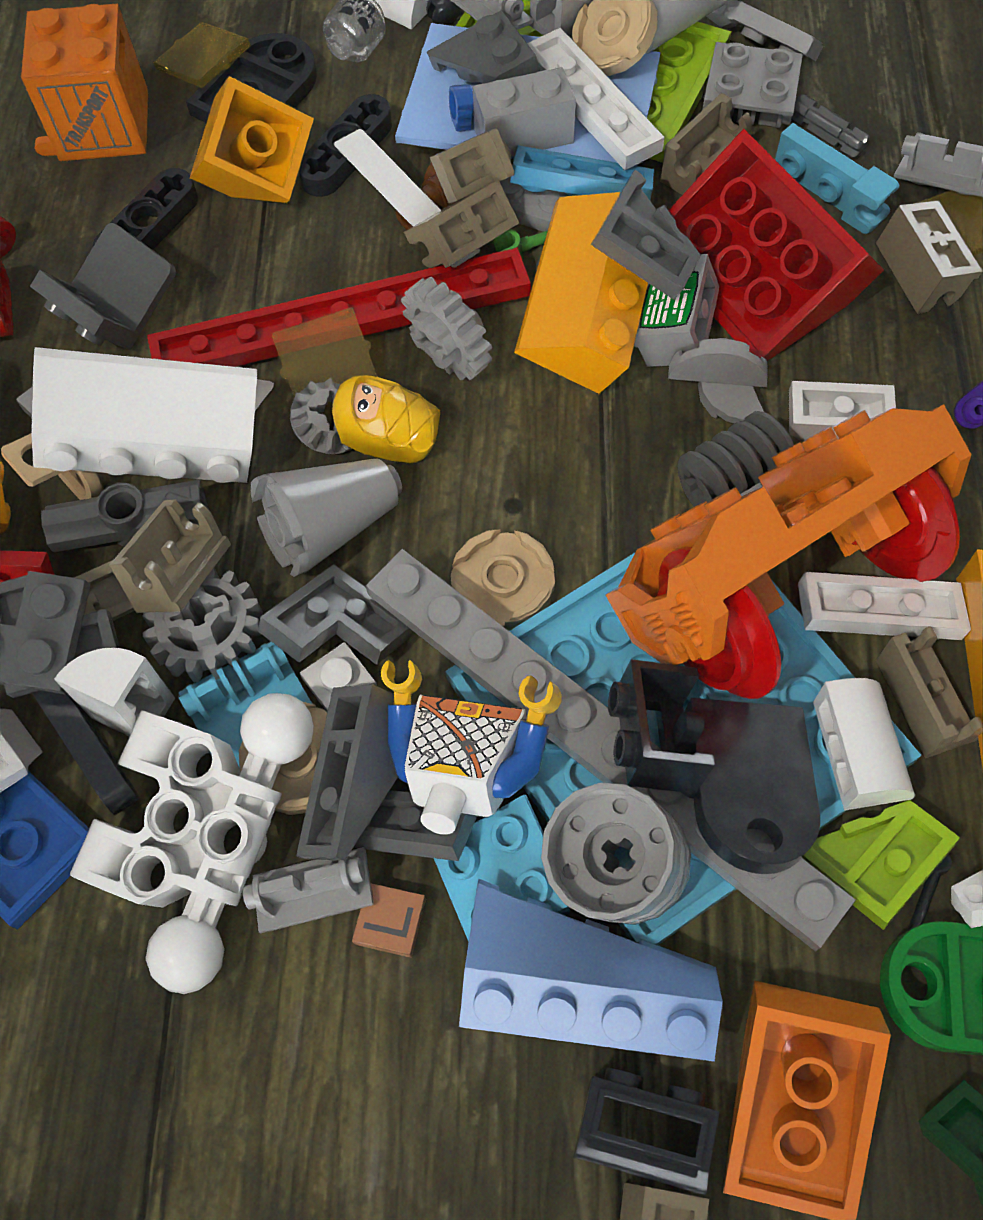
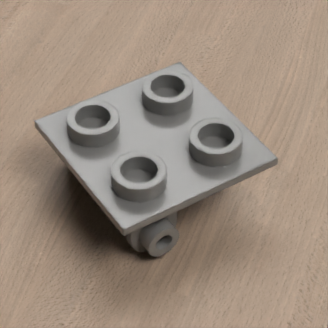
[703,42,803,129]

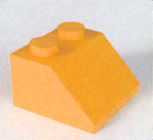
[190,76,314,203]

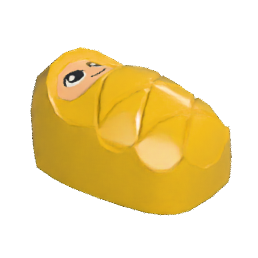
[332,375,440,463]

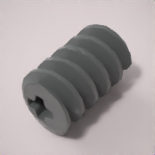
[677,411,794,507]

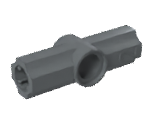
[41,480,209,552]

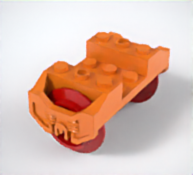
[606,404,972,699]

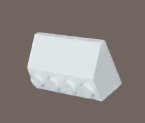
[32,347,257,483]

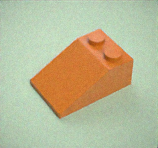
[723,980,891,1220]

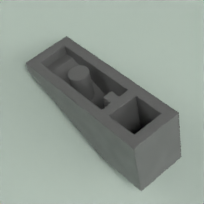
[296,684,415,860]

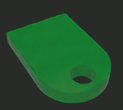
[880,921,983,1056]

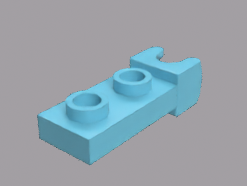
[775,123,900,234]

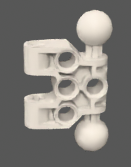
[70,693,314,994]

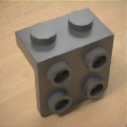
[30,223,176,350]

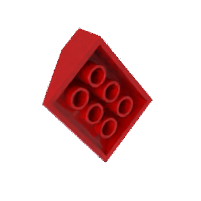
[668,128,884,361]

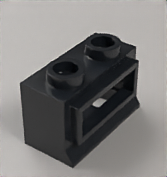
[608,659,715,799]
[573,1068,720,1195]

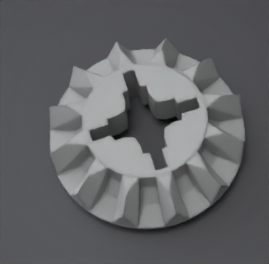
[290,377,352,454]

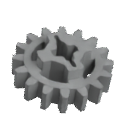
[401,277,492,380]
[142,568,263,682]

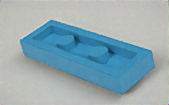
[510,145,654,200]

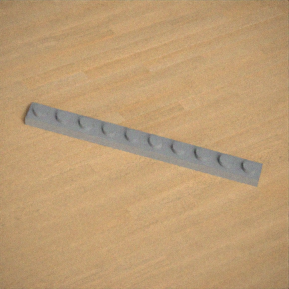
[366,549,856,952]

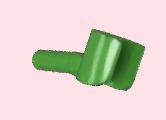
[493,229,547,259]

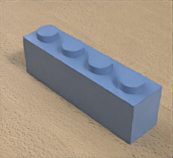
[459,879,723,1061]

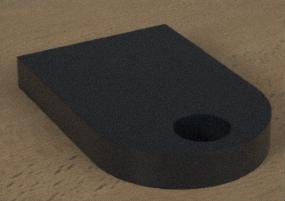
[186,33,317,123]
[685,698,820,874]

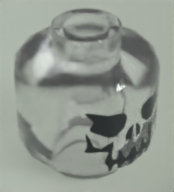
[323,0,386,63]

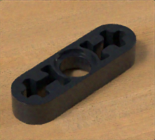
[299,94,392,197]
[93,168,198,250]
[32,690,140,816]

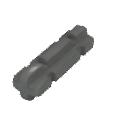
[791,95,870,159]

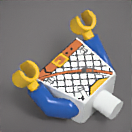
[381,660,562,834]

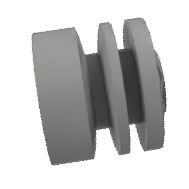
[541,783,691,925]

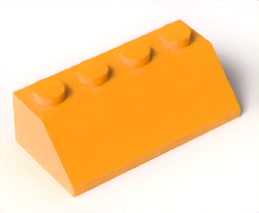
[514,192,648,394]

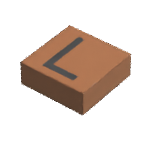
[352,883,426,958]

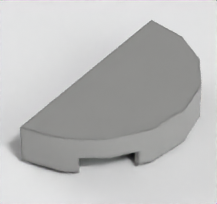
[668,338,768,387]
[698,381,764,423]

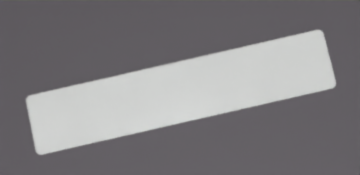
[334,129,480,267]

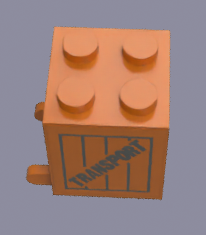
[21,4,148,161]

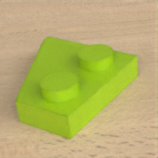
[802,800,960,930]

